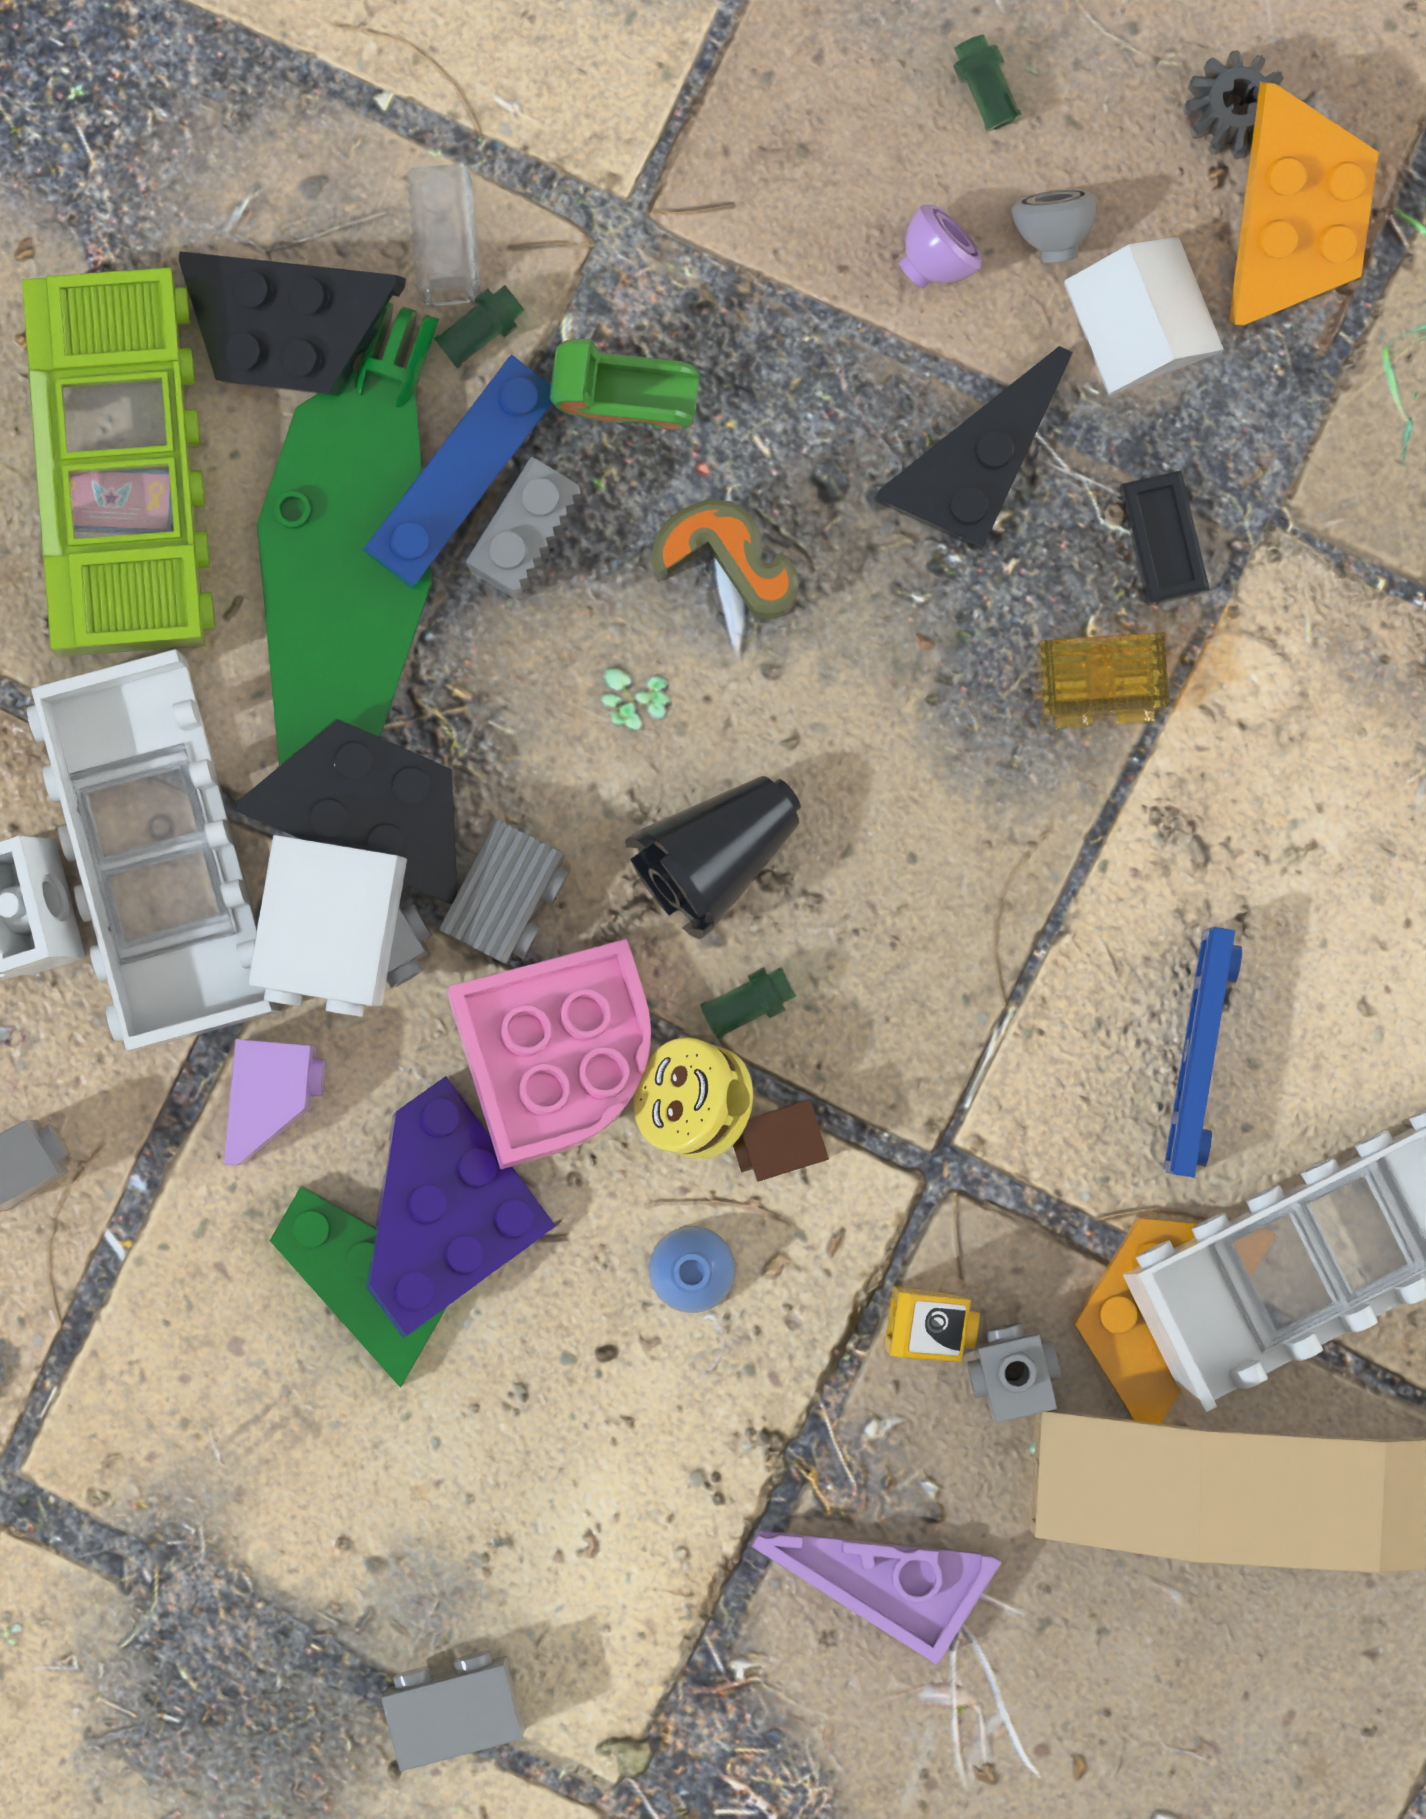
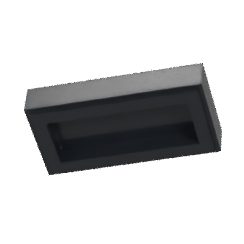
[1119,470,1210,606]

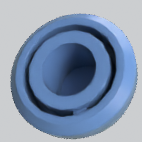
[649,1226,735,1313]

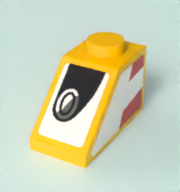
[884,1285,980,1362]

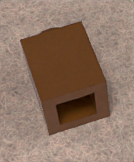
[733,1099,829,1182]

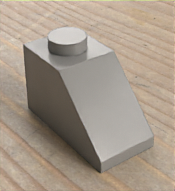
[0,1120,69,1212]

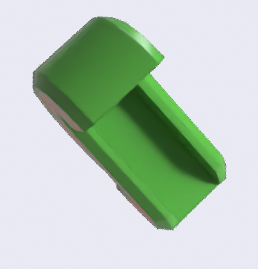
[550,339,700,430]

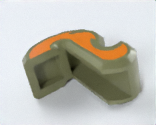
[651,499,799,619]

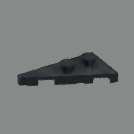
[875,346,1073,550]

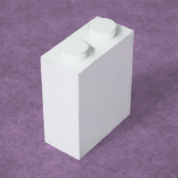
[248,835,407,1017]

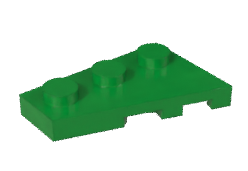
[269,1186,448,1388]

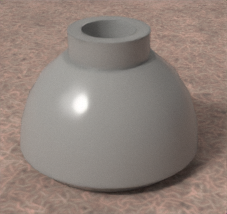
[1011,189,1097,263]

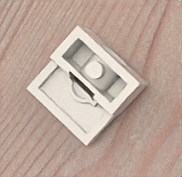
[0,836,86,981]

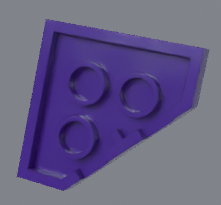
[366,1076,556,1339]

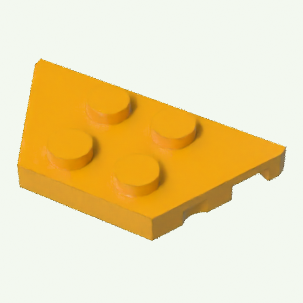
[1229,81,1379,325]
[1073,1217,1276,1424]

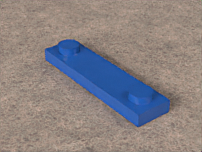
[362,354,552,588]
[1163,927,1242,1178]

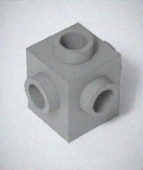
[967,1323,1061,1423]

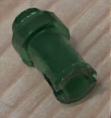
[953,34,1023,132]
[434,285,526,369]
[700,967,797,1039]

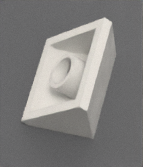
[1064,236,1224,396]

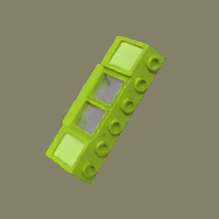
[22,267,215,657]

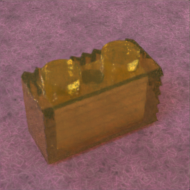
[1035,632,1170,730]

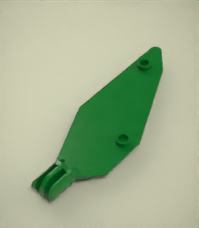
[257,302,439,765]

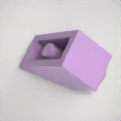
[224,1039,326,1165]

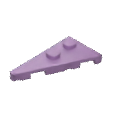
[751,1530,1002,1665]

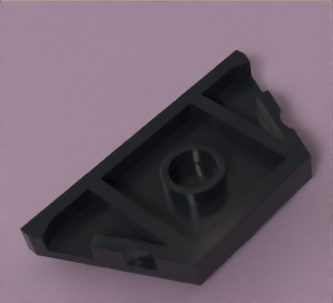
[179,251,406,396]
[233,718,458,905]

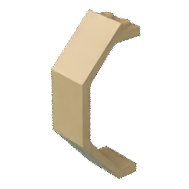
[1030,1407,1426,1573]

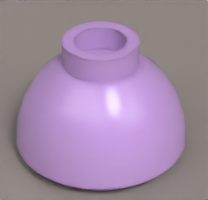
[899,205,982,289]

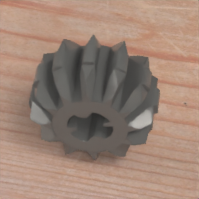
[1183,50,1283,160]

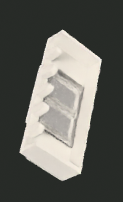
[27,649,280,1051]
[1122,1109,1426,1412]

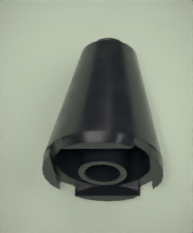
[625,776,801,939]

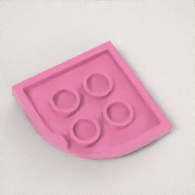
[447,939,651,1169]

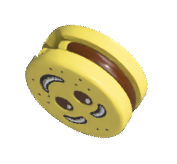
[633,1037,753,1160]

